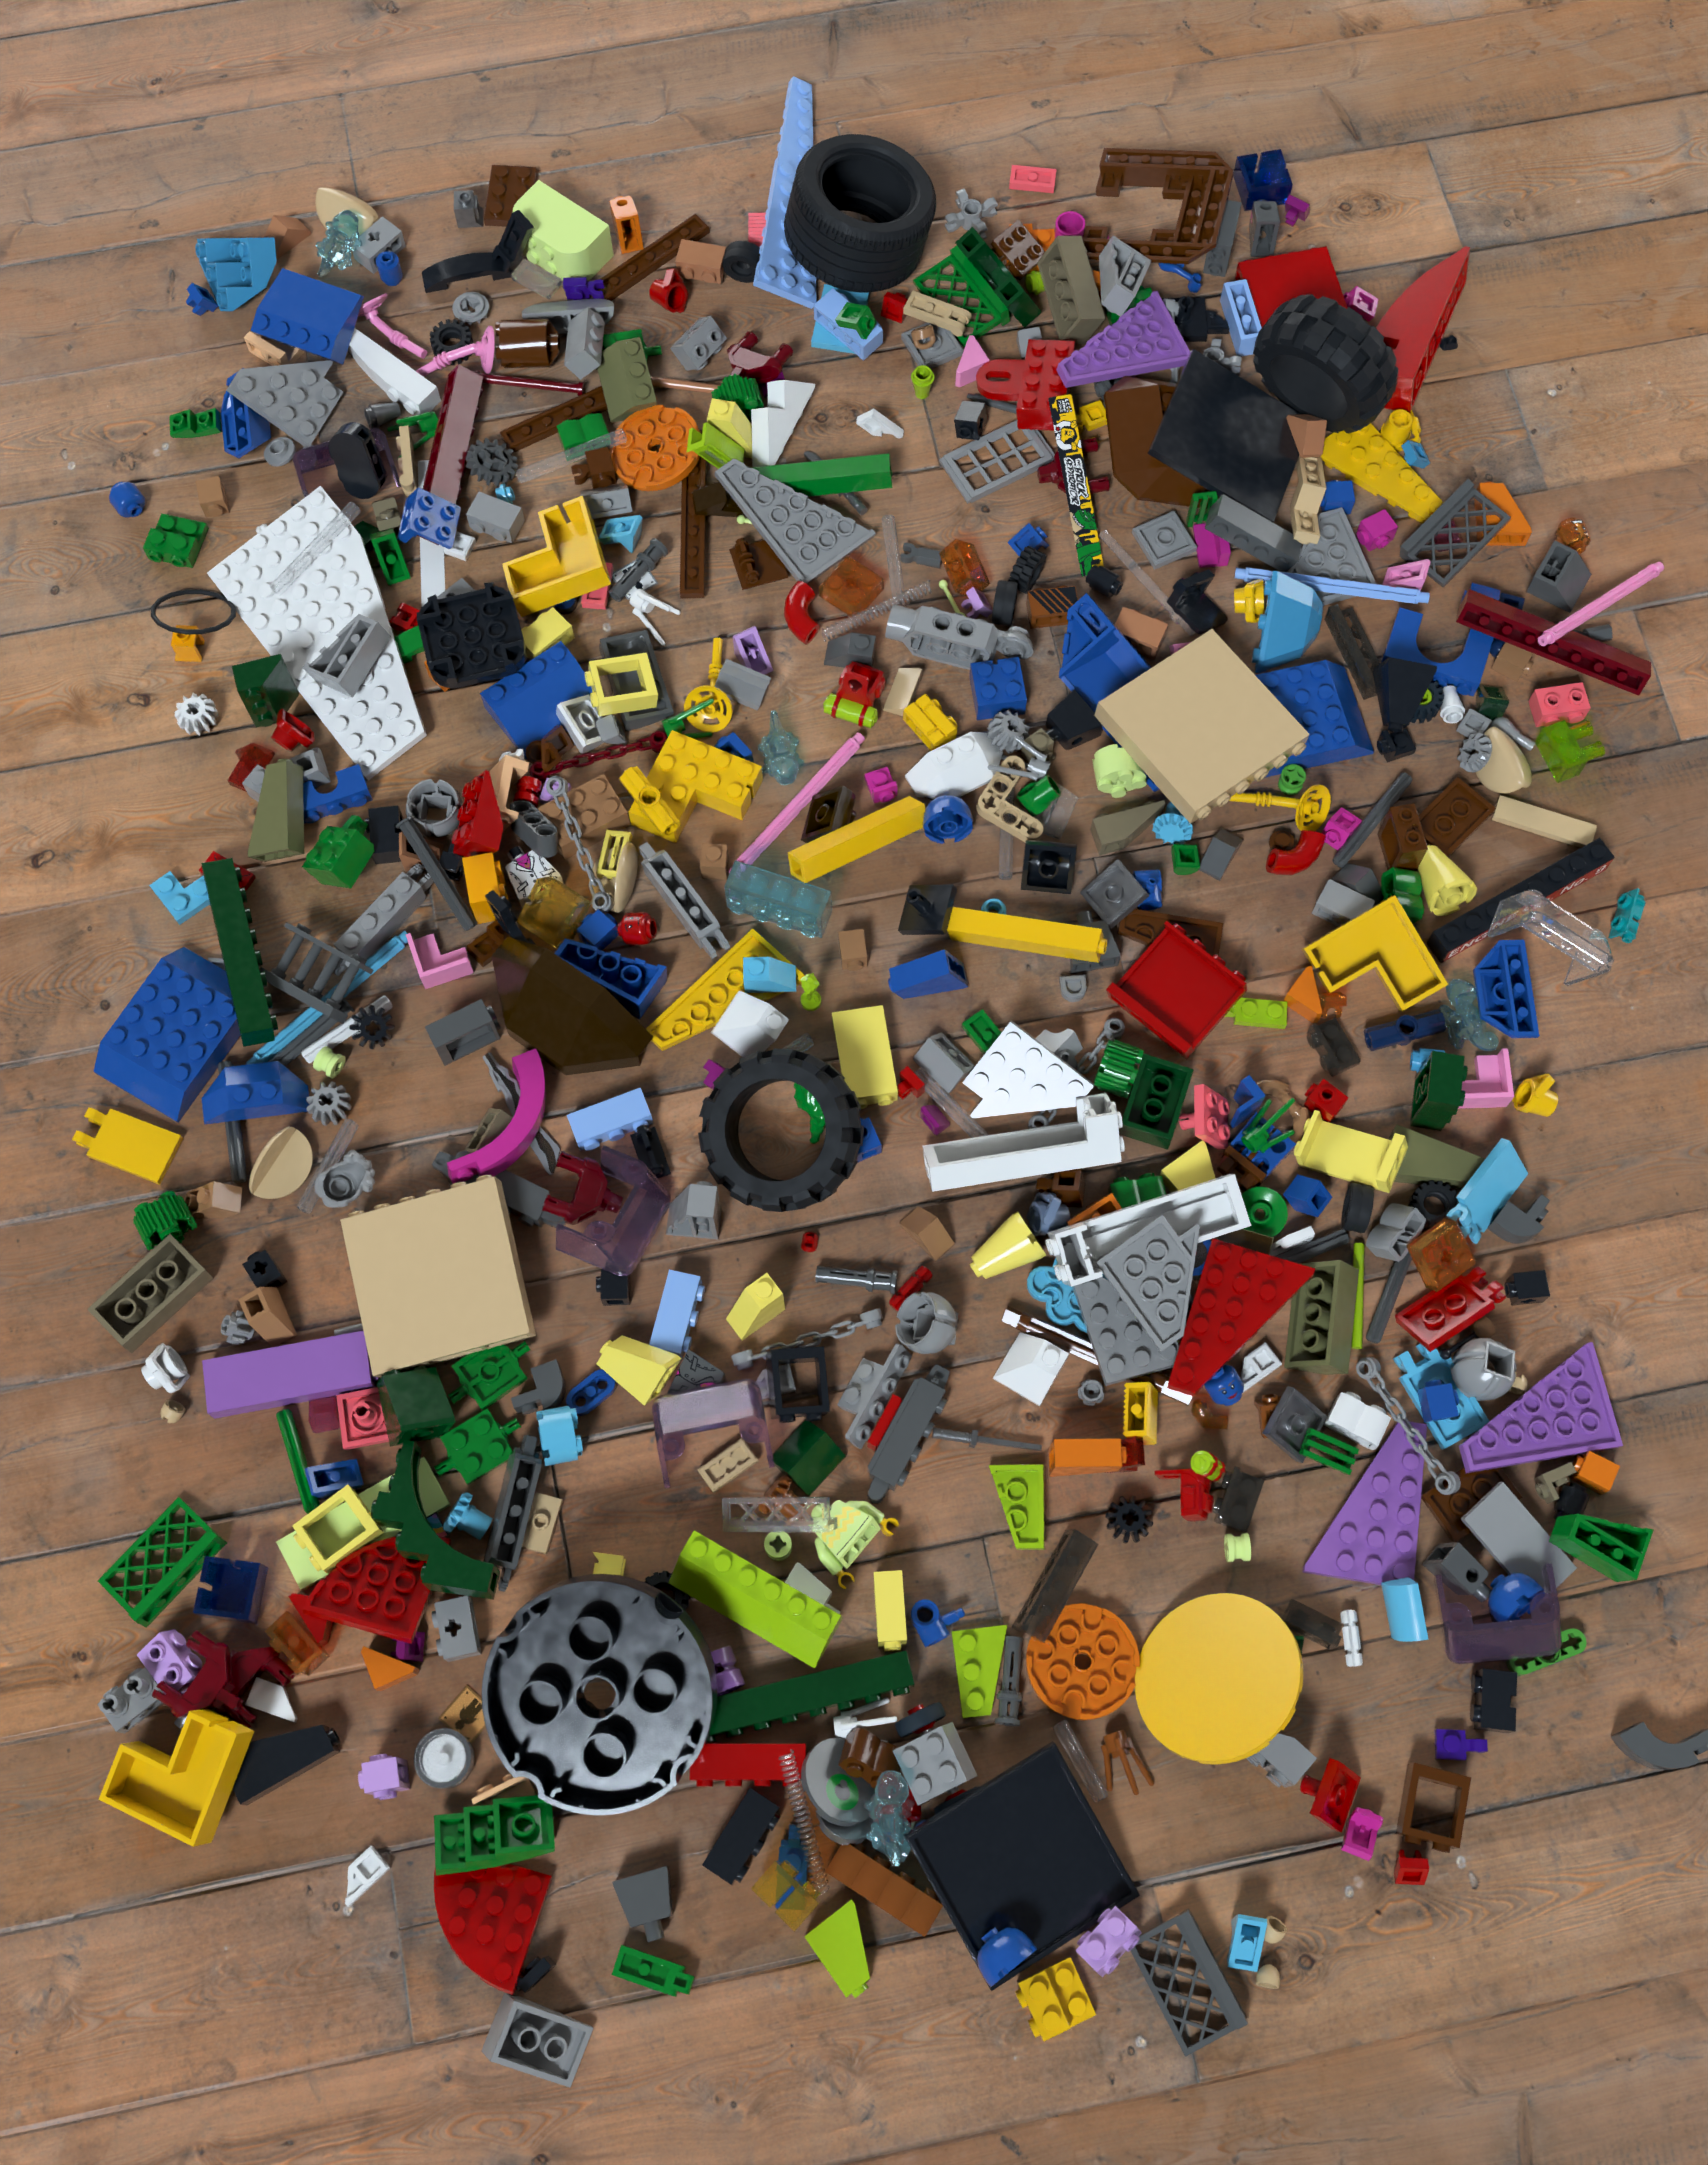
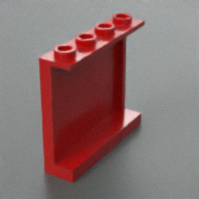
[1235,246,1348,327]
[1106,921,1247,1060]

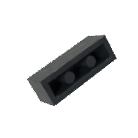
[702,1788,781,1885]

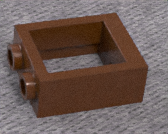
[1377,803,1428,871]
[1396,1763,1471,1853]

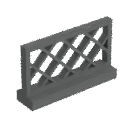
[1399,479,1511,588]
[1131,1909,1248,2057]

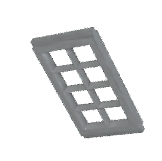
[939,420,1055,504]

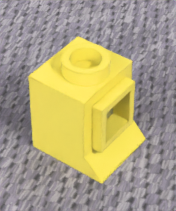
[593,1552,626,1576]

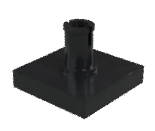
[1161,296,1208,342]
[898,884,957,935]

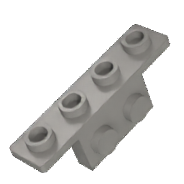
[837,1343,912,1449]

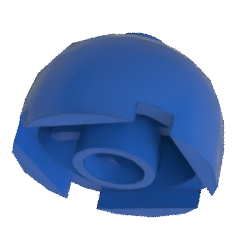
[923,795,973,844]
[1488,1573,1545,1630]
[977,1927,1037,1987]

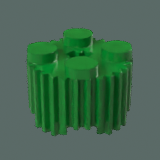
[711,373,764,423]
[1094,1040,1144,1099]
[133,1191,197,1250]

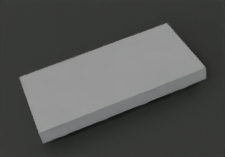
[1461,1482,1577,1606]

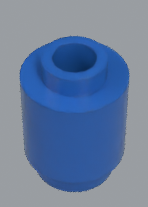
[376,251,403,286]

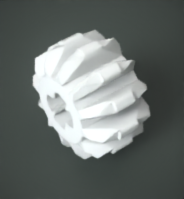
[174,693,219,736]

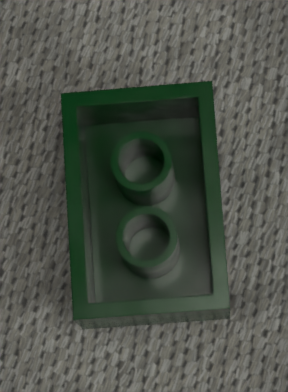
[1410,1051,1468,1131]
[1119,1053,1194,1150]

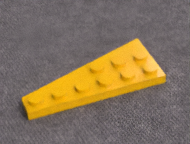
[1321,423,1443,524]
[646,928,805,1051]

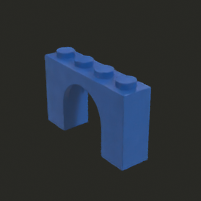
[1381,607,1494,697]

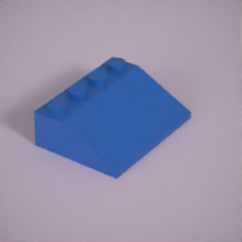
[251,268,364,365]
[480,641,592,759]

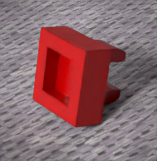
[881,291,908,324]
[897,1066,925,1100]
[1394,1849,1429,1885]

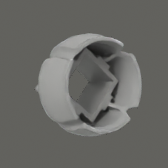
[406,779,463,837]
[895,1292,959,1354]
[1451,1338,1517,1401]

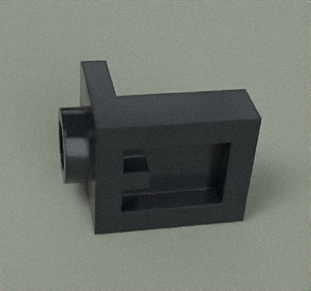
[1377,729,1416,762]
[515,1956,557,1993]

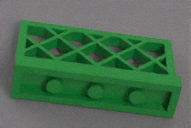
[913,245,1010,347]
[98,1497,227,1628]

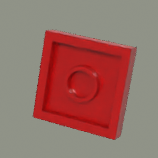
[1300,1758,1361,1833]

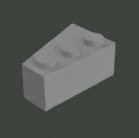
[302,614,391,698]
[666,1181,722,1240]

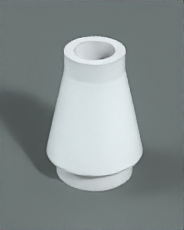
[1440,685,1465,723]

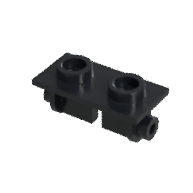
[630,1125,671,1183]

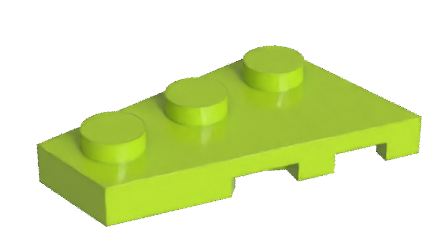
[989,1465,1045,1550]
[951,1625,1007,1719]

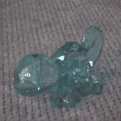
[315,210,362,277]
[758,710,804,785]
[1439,979,1499,1051]
[864,1770,915,1867]

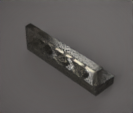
[1324,604,1380,700]
[1012,1529,1098,1643]

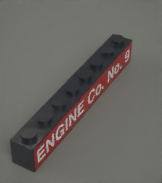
[1426,838,1615,963]

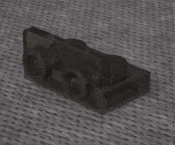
[1307,1017,1361,1077]
[1212,1466,1264,1533]
[1282,1599,1342,1650]

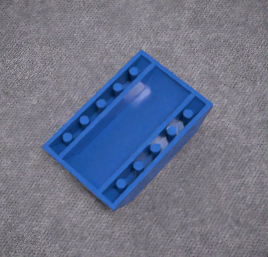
[1255,660,1374,777]
[93,947,240,1123]

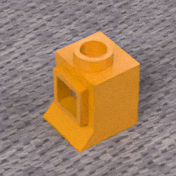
[171,625,205,662]

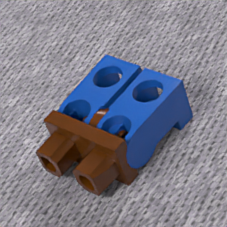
[1217,1112,1296,1192]

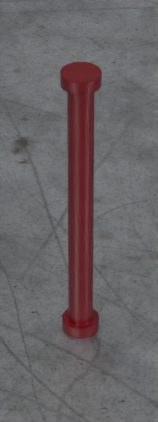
[473,370,585,396]

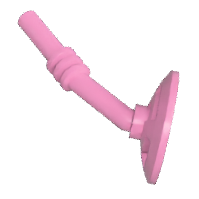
[358,293,427,359]
[416,326,495,377]

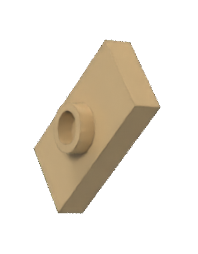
[697,1438,759,1493]
[522,1492,563,1554]

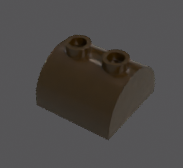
[801,786,856,843]

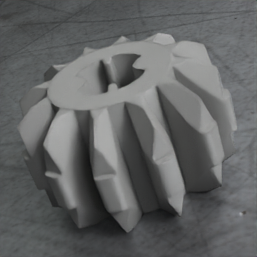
[987,710,1030,754]
[306,1081,351,1126]

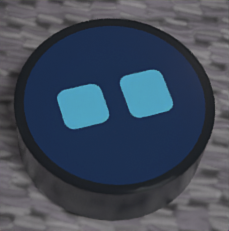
[553,597,577,615]

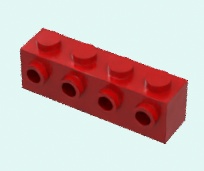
[689,1744,806,1787]

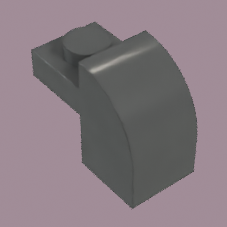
[1487,1194,1550,1244]
[511,1359,566,1415]

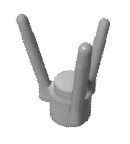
[988,736,1051,781]

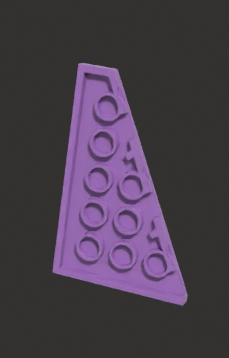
[1057,291,1191,388]
[1459,1342,1623,1473]
[1302,1421,1427,1585]

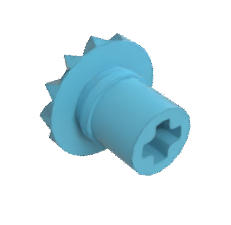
[1152,802,1193,845]
[443,1492,493,1540]

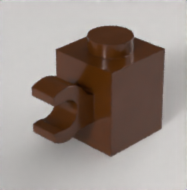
[571,447,616,489]
[1036,1168,1086,1207]

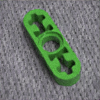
[1506,1628,1587,1676]

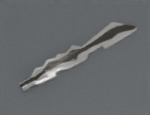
[483,1053,560,1175]

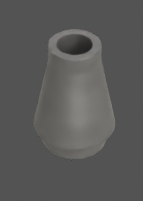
[364,402,401,428]

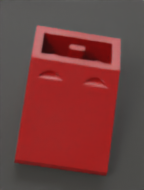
[452,770,504,857]

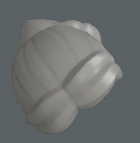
[315,1150,375,1208]

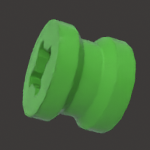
[1278,764,1306,795]

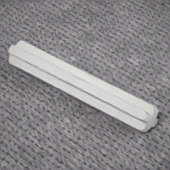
[301,996,393,1063]

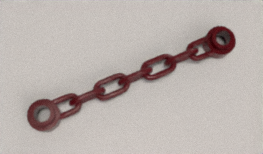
[529,731,668,784]

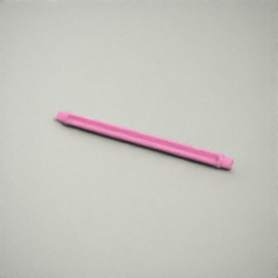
[1538,562,1664,646]
[728,732,865,879]

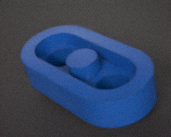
[566,1369,616,1416]

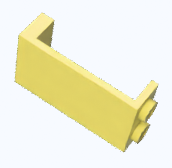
[832,1005,898,1109]
[1294,1110,1408,1193]

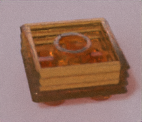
[819,555,884,620]
[1407,1217,1476,1292]

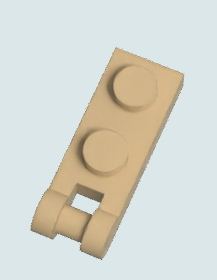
[903,291,972,337]
[396,425,418,497]

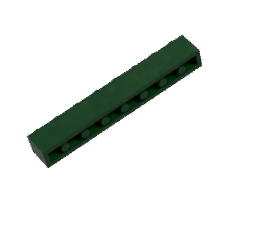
[201,858,278,1047]
[705,1650,915,1744]

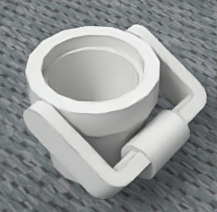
[141,1343,190,1393]

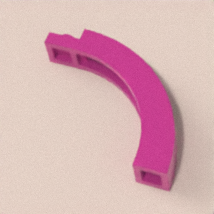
[447,1049,546,1184]

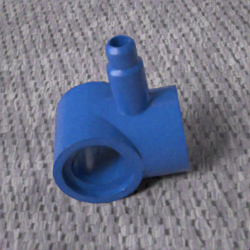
[1133,869,1163,911]
[910,1599,965,1648]

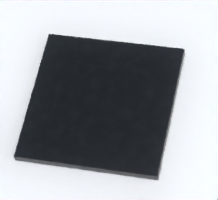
[1147,349,1300,522]
[904,1741,1140,1991]

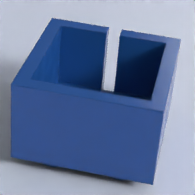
[969,657,1027,720]

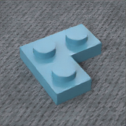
[149,871,210,925]

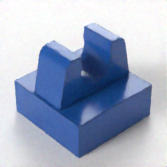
[186,283,218,316]

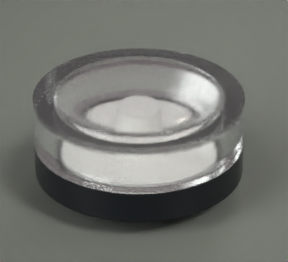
[414,1728,475,1789]

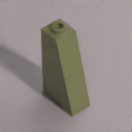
[248,759,304,862]
[1389,1124,1485,1189]

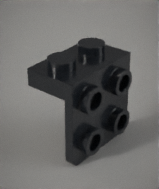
[1167,569,1228,634]

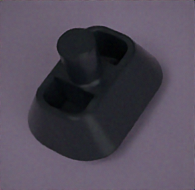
[1440,335,1458,351]

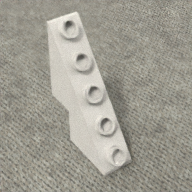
[751,380,815,467]

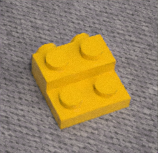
[1015,1957,1096,2042]

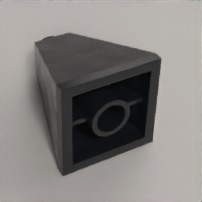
[1373,657,1437,732]

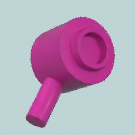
[1055,211,1085,238]

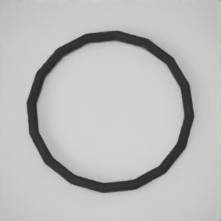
[151,589,236,635]

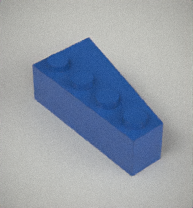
[554,938,667,1019]

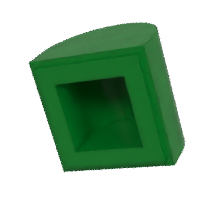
[1171,844,1200,875]

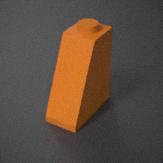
[1474,482,1532,546]
[1048,1439,1126,1477]

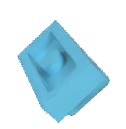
[598,515,643,553]
[1227,1914,1268,1972]

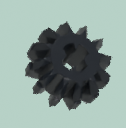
[349,1005,395,1049]
[1105,1496,1153,1544]

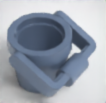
[1026,1192,1070,1236]

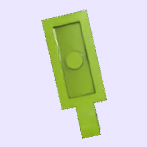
[1224,998,1287,1029]

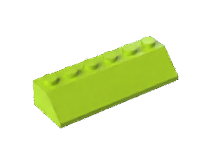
[669,1530,843,1668]

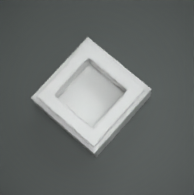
[443,531,476,561]

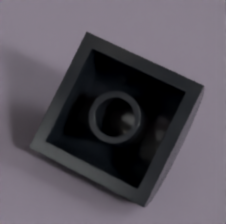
[1021,840,1077,894]

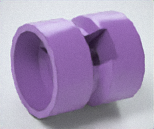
[711,1646,745,1697]

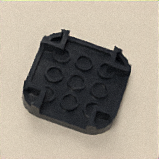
[417,582,527,688]

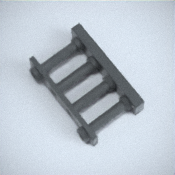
[259,922,374,1024]

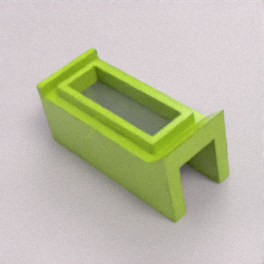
[687,422,745,469]

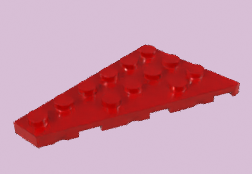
[1167,1238,1315,1397]

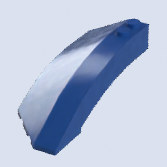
[1059,593,1159,792]

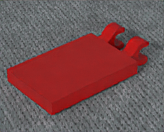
[1395,1266,1506,1352]

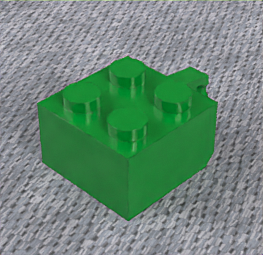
[302,815,374,889]

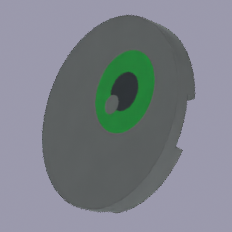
[801,1738,882,1826]

